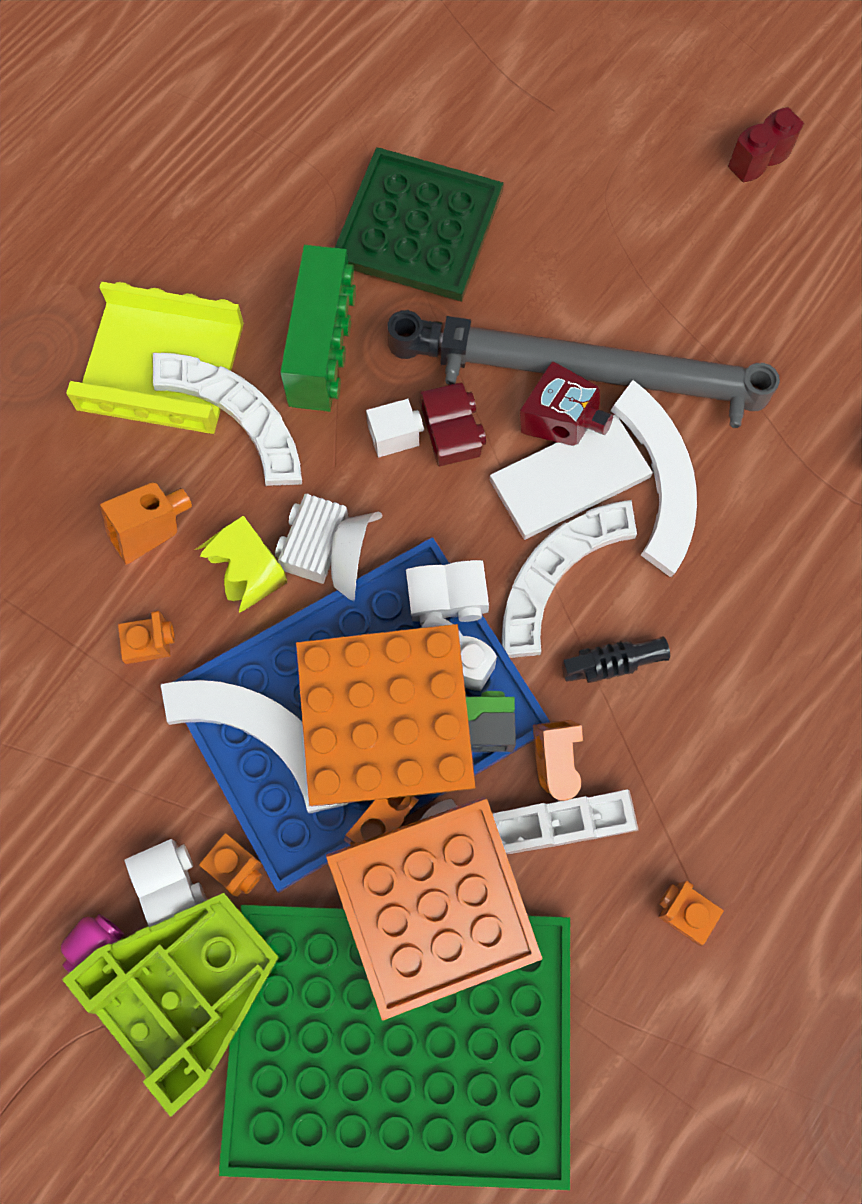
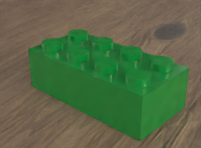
[280,245,356,412]

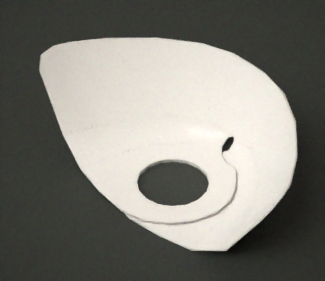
[330,512,383,601]

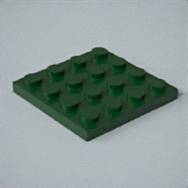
[335,147,504,302]

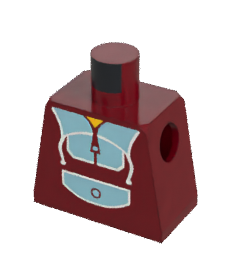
[520,361,613,446]

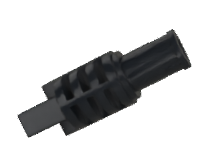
[562,636,670,683]

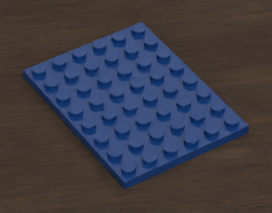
[173,537,550,893]

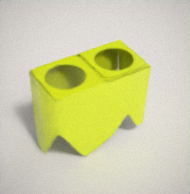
[194,516,287,613]

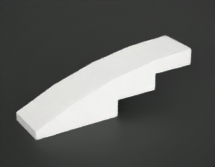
[493,789,638,854]

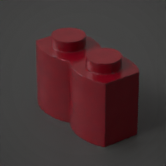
[728,107,804,182]
[420,382,486,467]

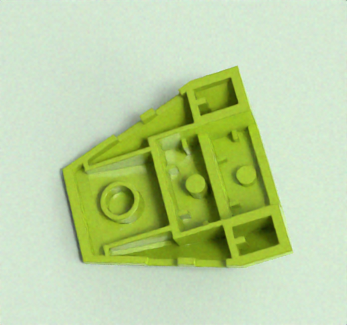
[62,893,279,1117]

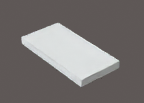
[489,415,653,540]

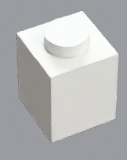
[366,399,424,458]

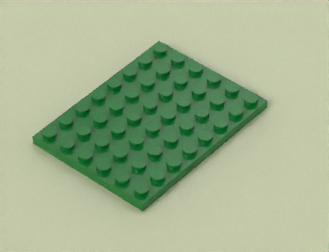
[219,905,570,1190]

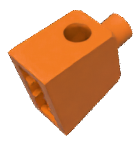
[100,483,192,565]

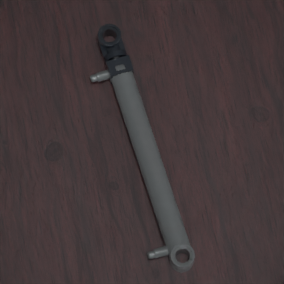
[388,310,780,428]

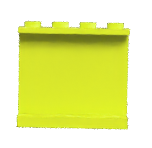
[66,282,244,434]

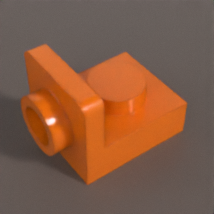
[118,611,175,664]
[199,833,263,897]
[658,880,724,946]

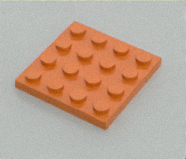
[296,624,476,807]
[326,797,542,1021]

